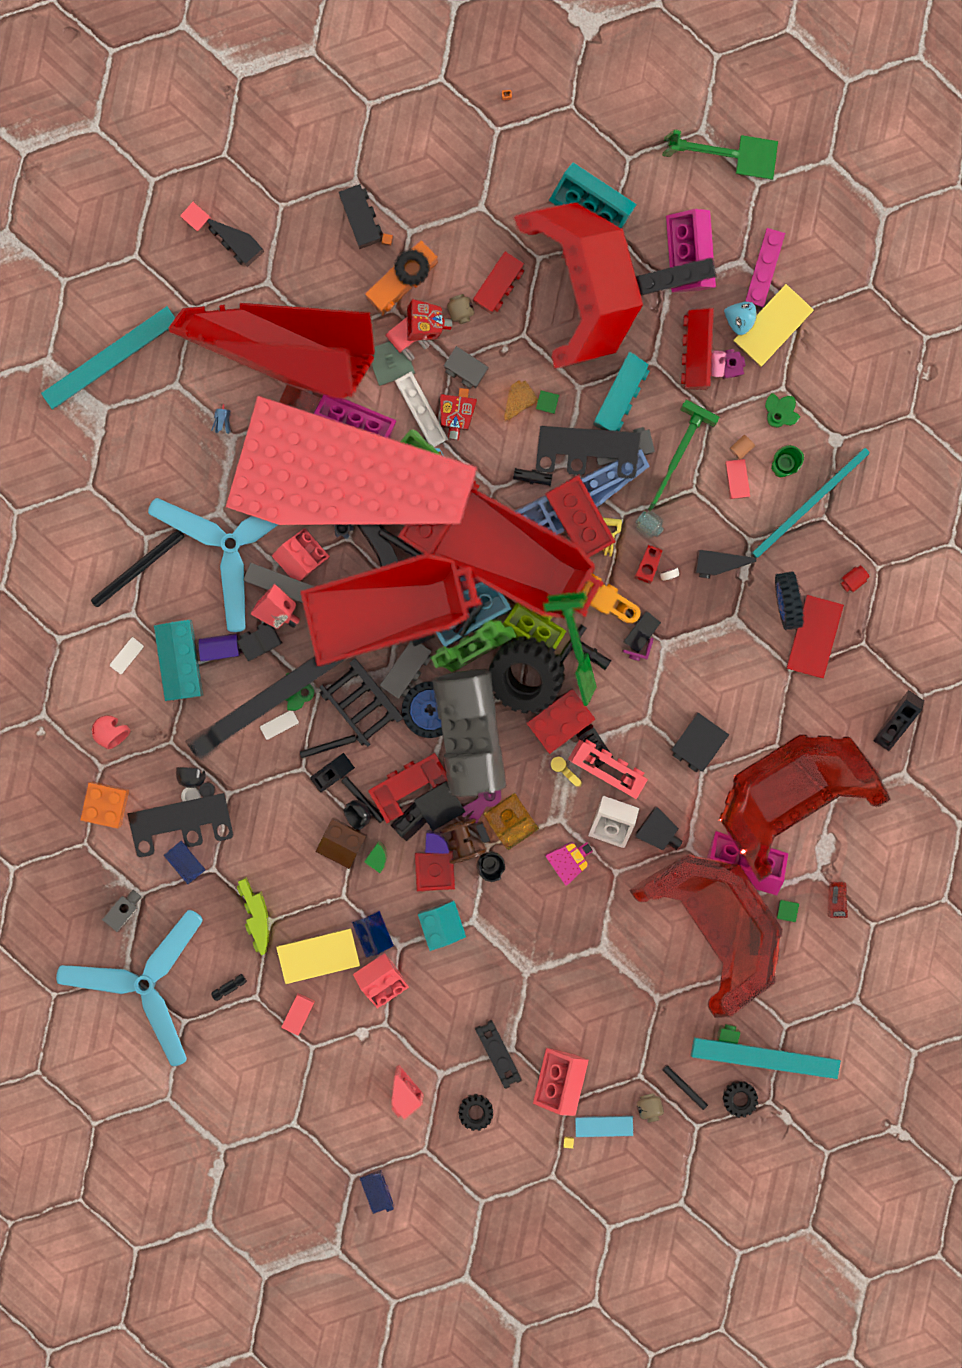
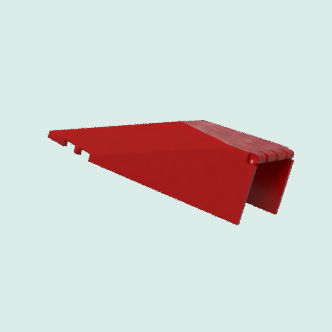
[169,303,375,399]

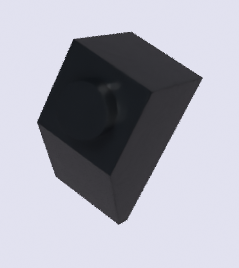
[310,753,355,793]

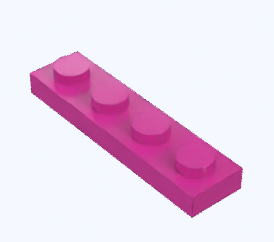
[745,228,785,308]

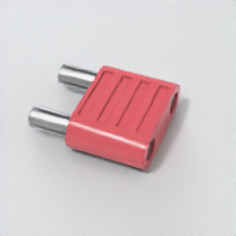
[385,317,430,361]

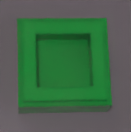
[536,390,559,414]
[776,899,799,922]

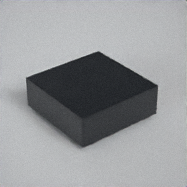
[476,822,490,843]

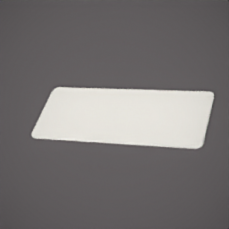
[110,637,144,674]
[260,711,299,740]

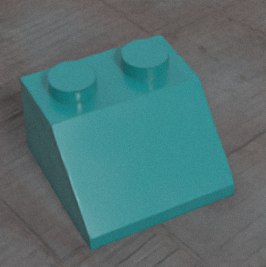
[418,900,466,951]

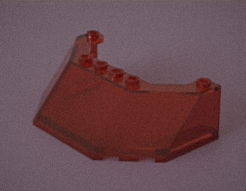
[719,734,891,882]
[629,854,783,1018]

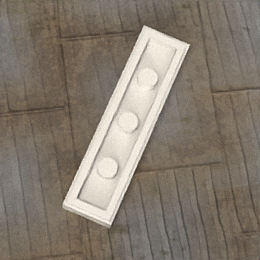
[395,372,448,447]

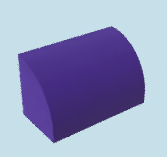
[199,633,240,661]
[425,830,449,854]

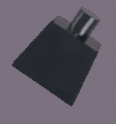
[635,806,683,850]

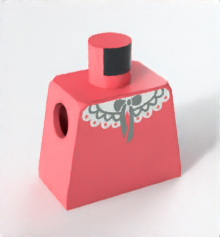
[251,584,300,629]

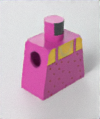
[545,841,593,886]

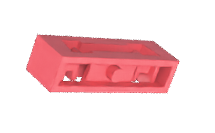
[568,739,648,799]

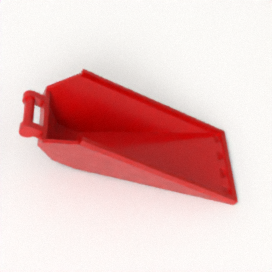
[433,487,604,618]
[300,554,482,666]

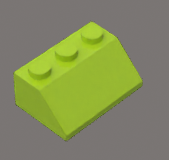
[503,602,566,649]

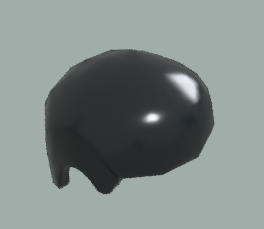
[176,767,206,788]
[343,800,371,831]
[476,851,505,882]

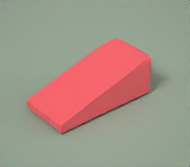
[726,459,750,500]
[281,993,315,1036]

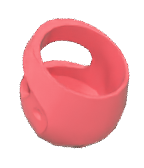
[91,715,131,749]

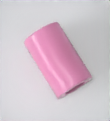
[711,351,726,377]

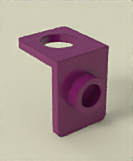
[622,638,654,661]

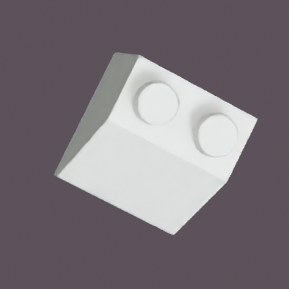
[588,796,639,848]

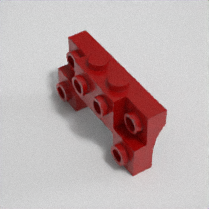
[368,753,447,823]

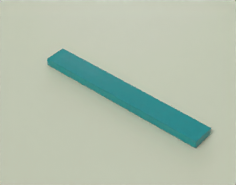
[41,306,175,410]
[750,448,870,558]
[690,1037,841,1079]

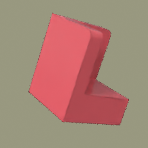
[180,202,212,231]

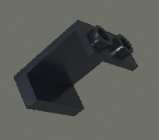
[670,712,729,773]

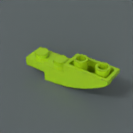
[237,877,269,955]

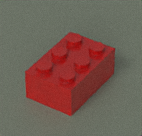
[526,688,596,754]

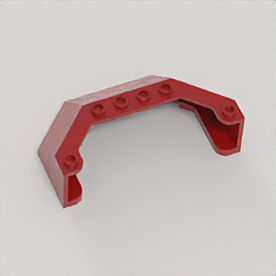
[514,202,643,369]

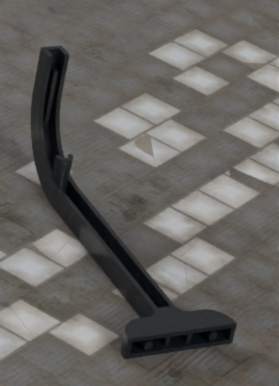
[185,524,398,759]

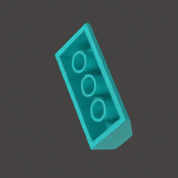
[549,162,637,229]
[593,352,650,431]
[154,620,203,701]

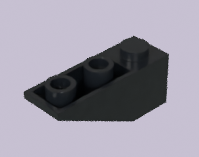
[207,219,264,267]

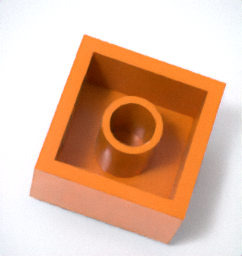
[80,782,129,829]

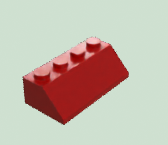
[681,308,714,390]

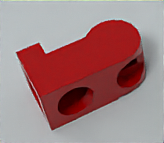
[634,545,663,584]

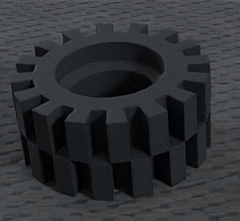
[394,249,430,286]
[723,1081,758,1118]
[459,1094,493,1131]

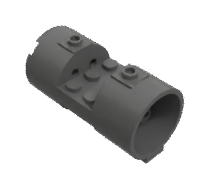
[432,669,507,796]

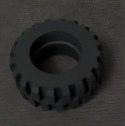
[488,636,565,714]

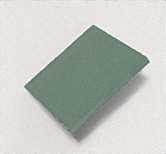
[372,341,415,386]

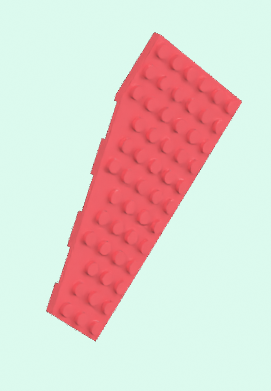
[226,396,478,525]

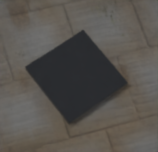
[414,781,466,831]

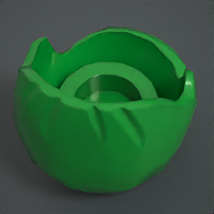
[771,445,804,477]

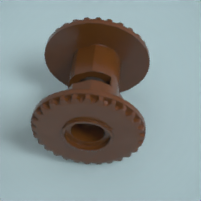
[439,818,486,864]

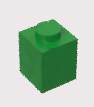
[716,1024,741,1044]

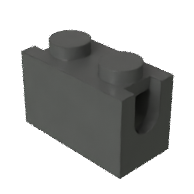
[444,346,489,389]

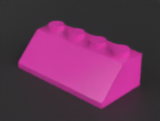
[666,209,716,292]
[314,395,396,438]
[704,831,788,896]

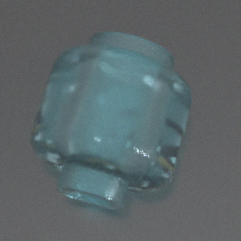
[635,510,664,539]

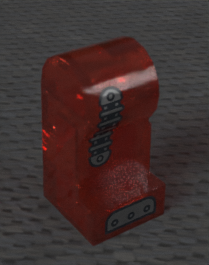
[828,882,848,918]

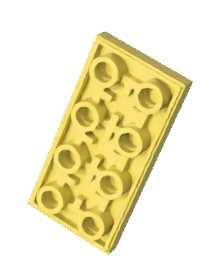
[733,284,814,367]
[276,928,360,984]

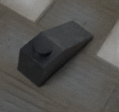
[695,550,757,579]
[873,690,924,751]

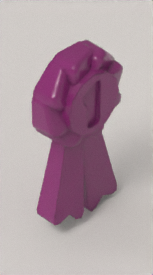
[463,790,501,823]

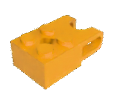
[583,574,640,623]

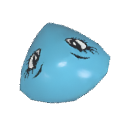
[724,302,757,335]

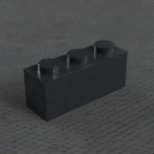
[339,184,383,249]

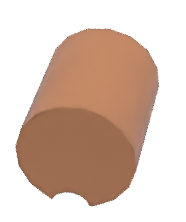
[729,435,755,460]

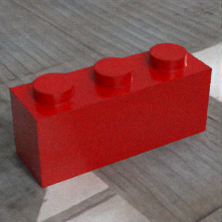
[473,251,525,314]

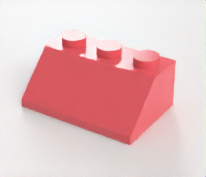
[533,1048,589,1116]
[392,1065,424,1119]

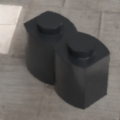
[237,622,283,662]

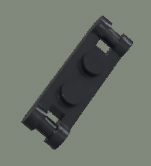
[475,1019,522,1089]

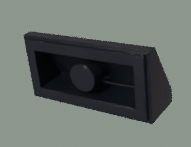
[623,611,661,653]
[391,802,427,841]

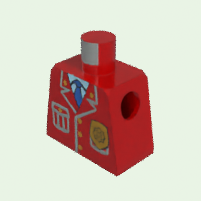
[407,299,452,341]
[440,394,477,440]

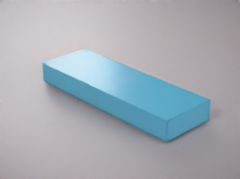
[575,1116,633,1137]

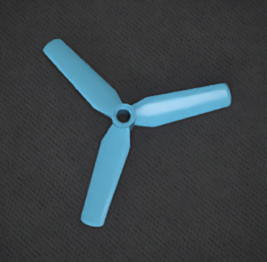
[148,498,278,632]
[56,910,203,1066]

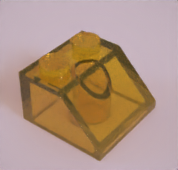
[483,793,539,850]

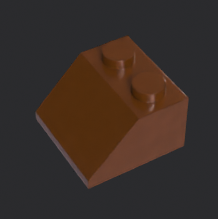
[315,818,367,869]

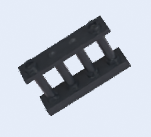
[319,658,403,747]

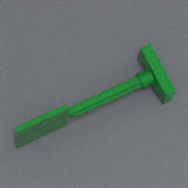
[662,130,778,180]
[648,399,720,511]
[544,592,597,706]

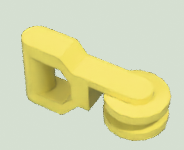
[603,518,622,556]
[551,757,582,787]

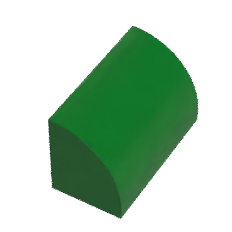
[364,841,387,873]

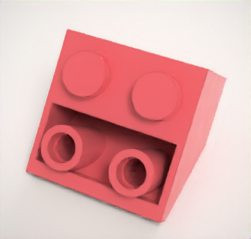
[272,528,330,581]
[353,953,409,1009]

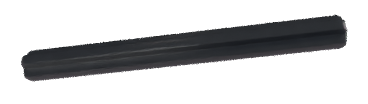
[91,530,185,607]

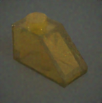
[504,380,538,422]

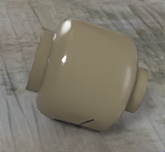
[447,294,475,324]
[637,1093,664,1123]

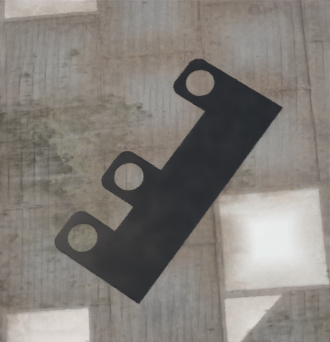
[536,426,641,479]
[127,793,233,857]

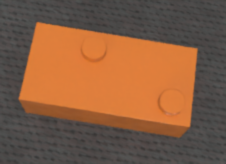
[365,240,438,316]

